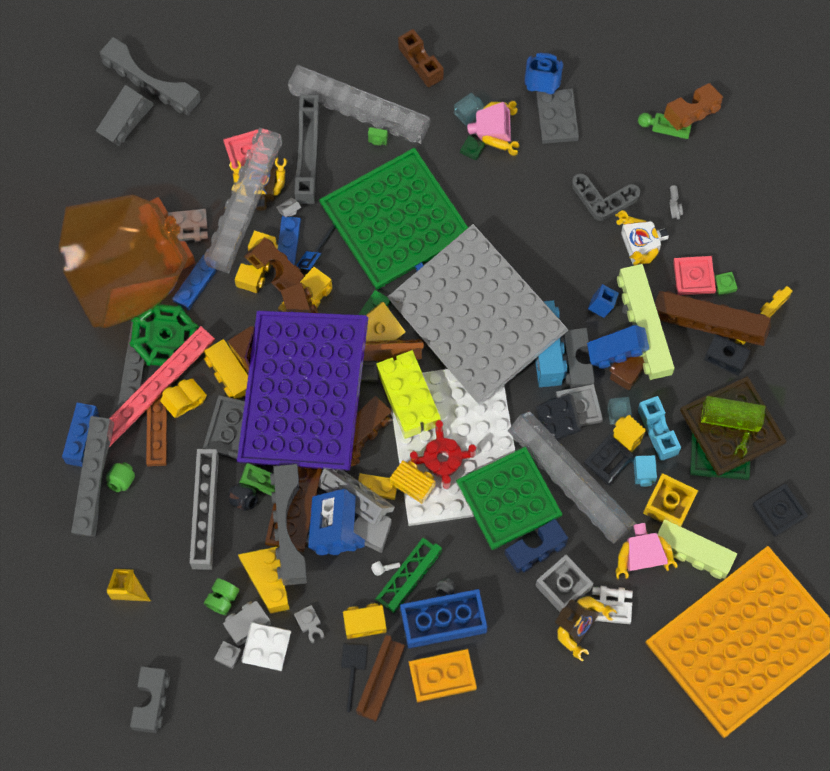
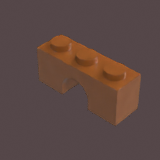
[664,83,723,131]

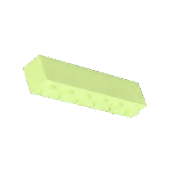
[617,264,674,380]

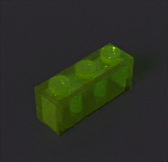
[701,396,765,432]

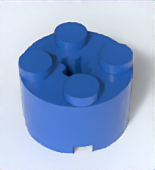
[524,53,563,94]

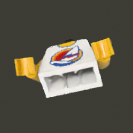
[615,211,668,266]

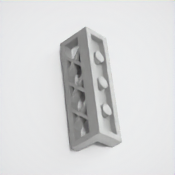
[319,469,395,526]

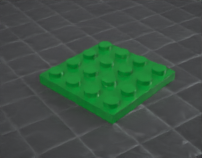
[456,447,562,550]

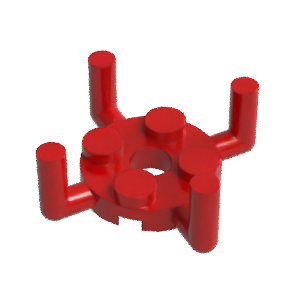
[410,420,476,489]

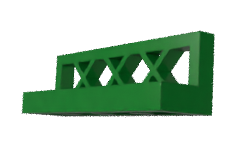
[375,538,442,614]

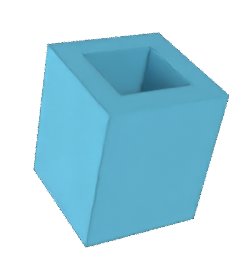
[634,455,657,487]

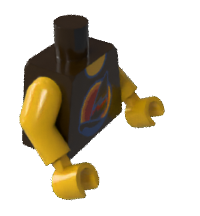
[230,158,287,211]
[555,596,617,661]

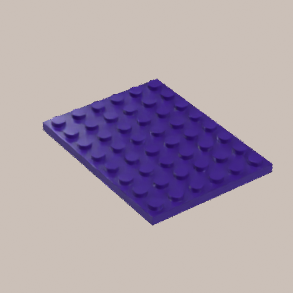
[237,311,369,471]

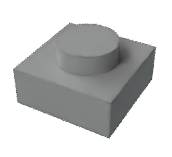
[277,198,301,217]
[214,641,242,669]

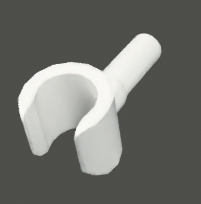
[371,561,400,576]

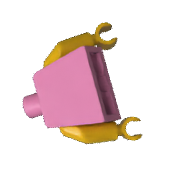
[468,101,519,155]
[616,523,677,579]

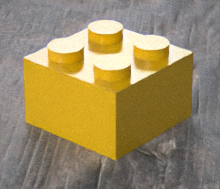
[643,473,698,527]

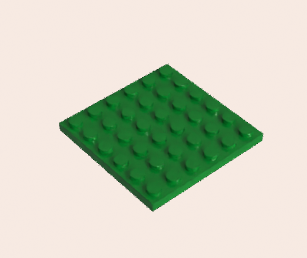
[319,148,468,290]

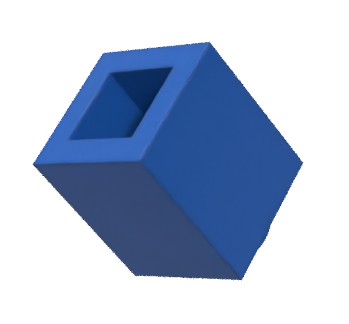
[588,284,619,318]

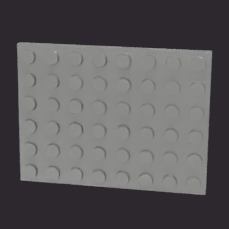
[388,224,568,406]

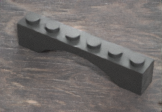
[100,37,201,116]
[295,95,319,204]
[71,416,114,537]
[270,464,307,585]

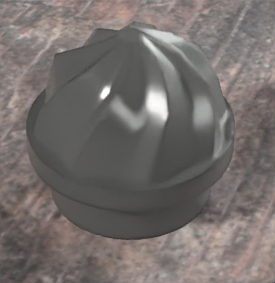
[436,578,456,597]

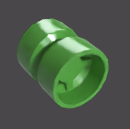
[204,579,240,616]

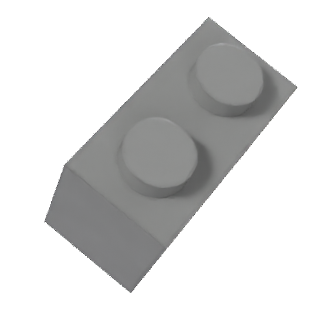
[223,601,271,647]

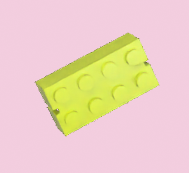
[376,350,441,439]

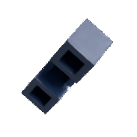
[505,519,568,574]

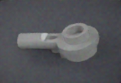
[670,186,683,220]

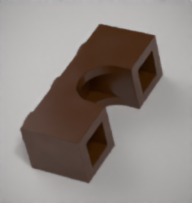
[398,29,444,88]
[244,237,305,292]

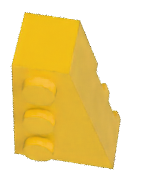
[238,547,290,613]

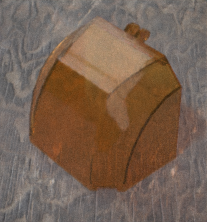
[59,195,189,328]

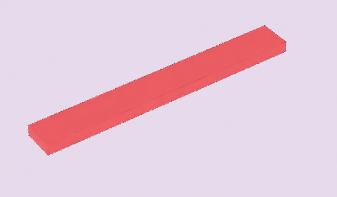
[109,326,215,447]

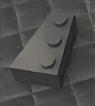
[96,85,154,146]

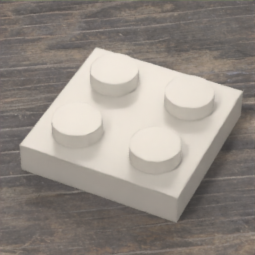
[241,622,291,671]

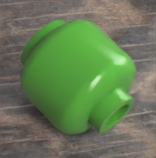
[106,462,135,492]

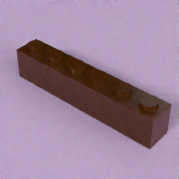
[655,291,771,346]

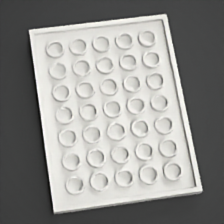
[391,369,515,526]

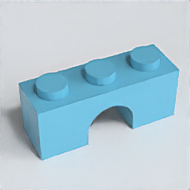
[638,396,681,461]

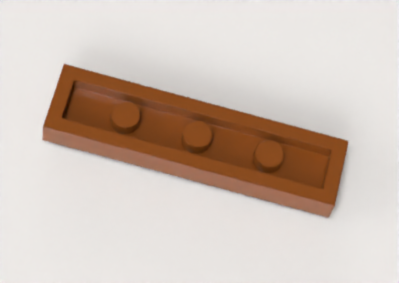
[146,394,167,466]

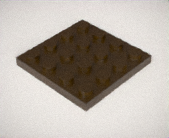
[680,376,787,476]

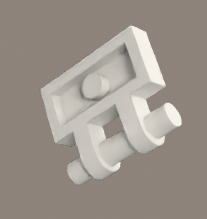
[592,586,633,624]

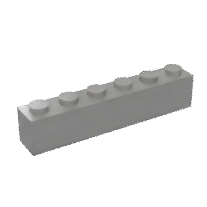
[190,449,219,570]

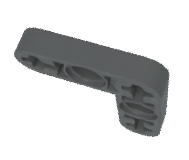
[572,174,640,221]

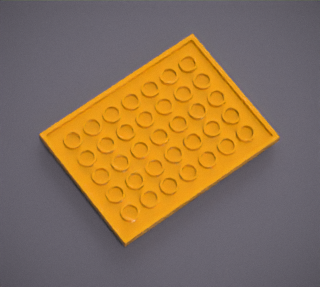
[645,546,830,738]

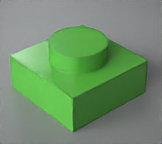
[368,127,388,145]
[714,272,737,296]

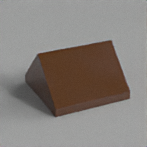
[228,326,255,375]

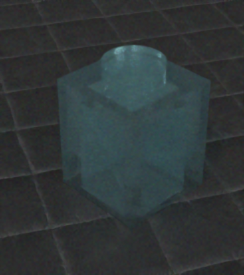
[454,93,483,126]
[608,397,632,425]

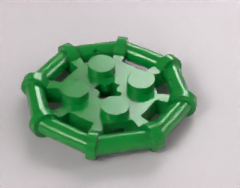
[129,302,199,366]

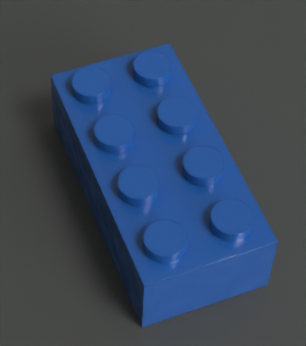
[400,589,487,649]

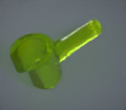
[734,432,749,458]

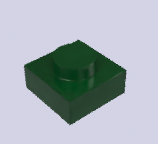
[460,136,485,161]

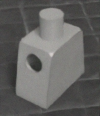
[354,513,392,553]

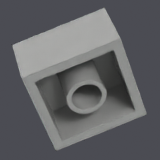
[535,555,593,612]

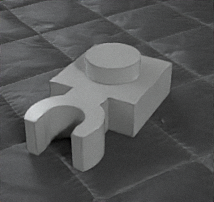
[294,605,324,644]

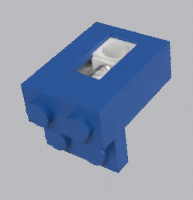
[308,489,365,555]

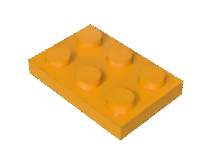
[409,649,477,702]

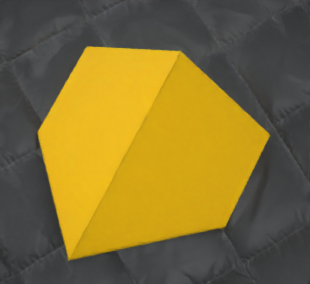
[107,569,151,601]

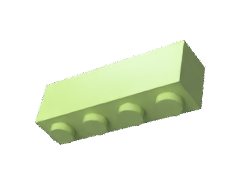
[657,519,737,579]

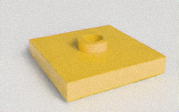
[365,302,405,341]

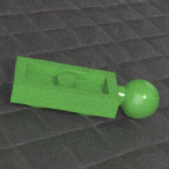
[638,113,692,139]
[239,463,275,496]

